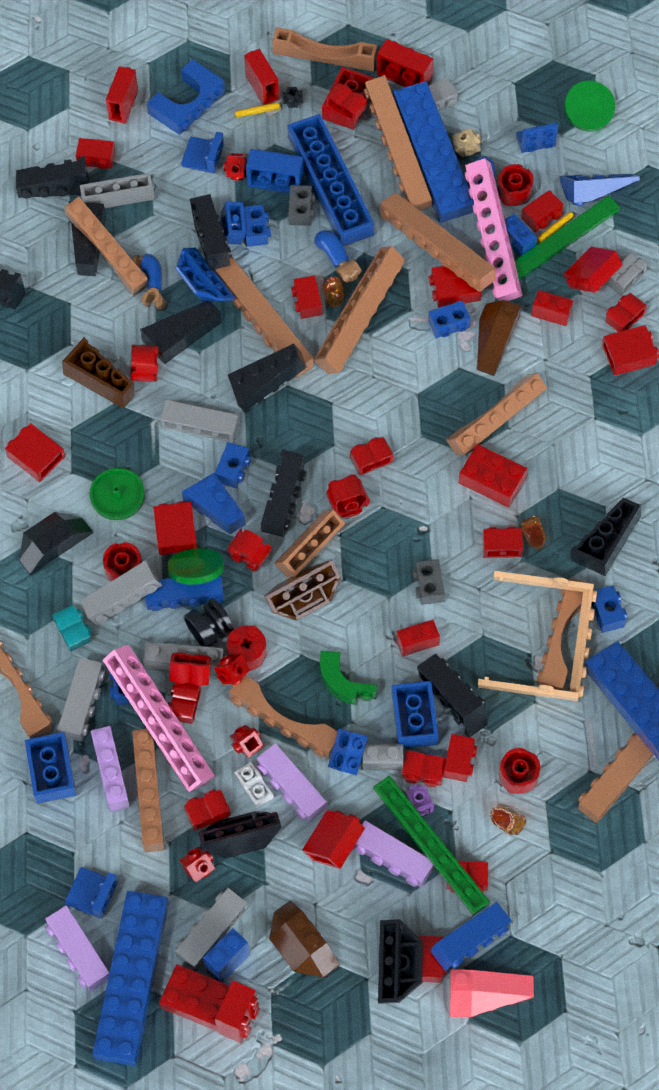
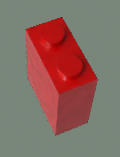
[244,49,279,105]
[106,66,138,124]
[564,246,623,293]
[428,266,482,308]
[602,325,659,376]
[5,423,65,483]
[153,501,197,556]
[302,810,365,869]

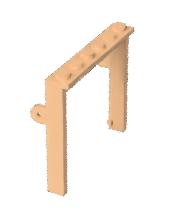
[478,571,597,703]

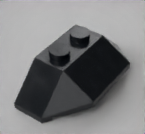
[19,512,93,575]
[198,811,281,858]
[378,919,423,1004]

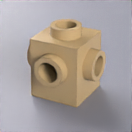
[452,128,482,158]

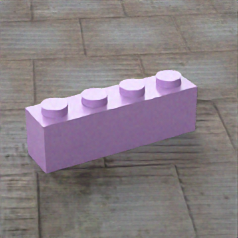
[91,726,130,812]
[257,743,327,823]
[353,821,434,888]
[45,906,109,992]

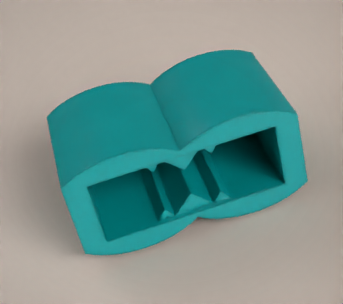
[52,605,93,652]

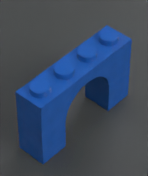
[147,59,225,135]

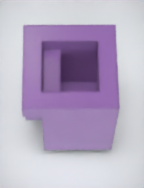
[406,784,434,816]

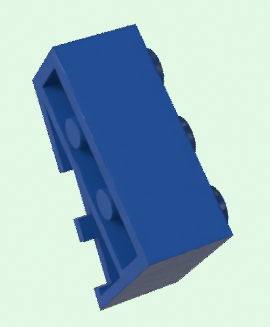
[182,473,246,534]

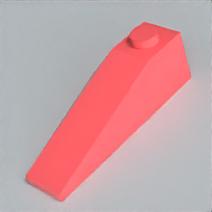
[450,970,534,1017]

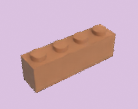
[274,509,345,577]

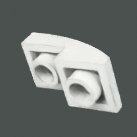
[234,762,274,808]

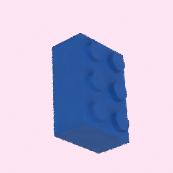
[246,149,304,193]
[391,681,438,749]
[25,732,77,804]

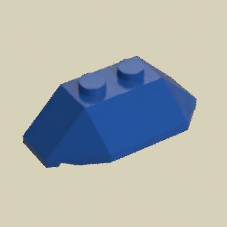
[175,247,235,302]

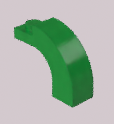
[320,651,377,705]

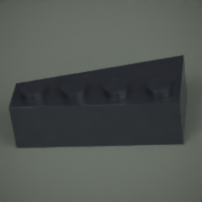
[16,156,89,199]
[189,194,232,271]
[69,201,106,277]
[0,269,26,310]
[228,344,307,413]
[261,449,307,537]
[570,497,641,576]
[417,653,488,737]

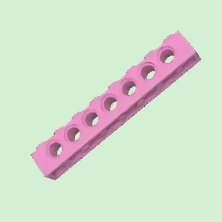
[465,158,523,301]
[103,645,215,792]

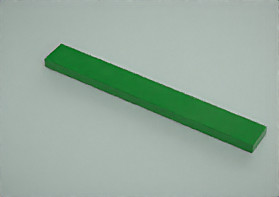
[503,195,620,282]
[373,776,490,916]

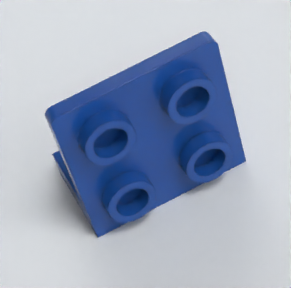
[516,123,558,153]
[181,132,224,174]
[65,867,118,919]

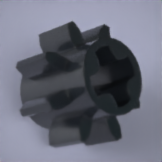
[282,86,303,108]

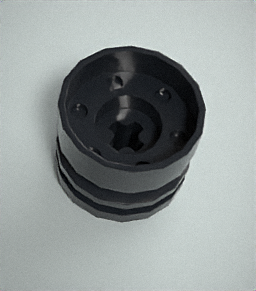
[183,597,234,647]

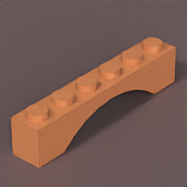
[272,27,378,71]
[65,197,148,296]
[446,373,547,455]
[536,578,592,690]
[0,641,53,739]
[229,675,338,760]
[132,729,165,853]

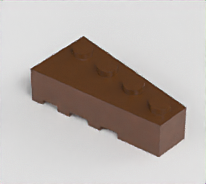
[62,337,134,409]

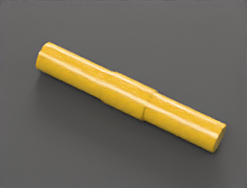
[234,102,280,118]
[537,212,574,243]

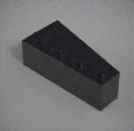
[140,300,222,364]

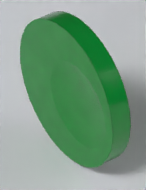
[564,80,615,132]
[89,468,145,520]
[168,548,224,585]

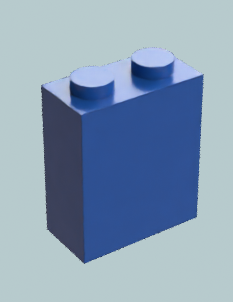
[203,928,250,983]

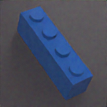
[145,575,224,611]
[430,902,512,971]

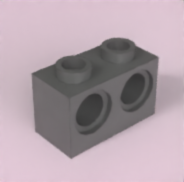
[288,185,315,226]
[412,559,445,605]

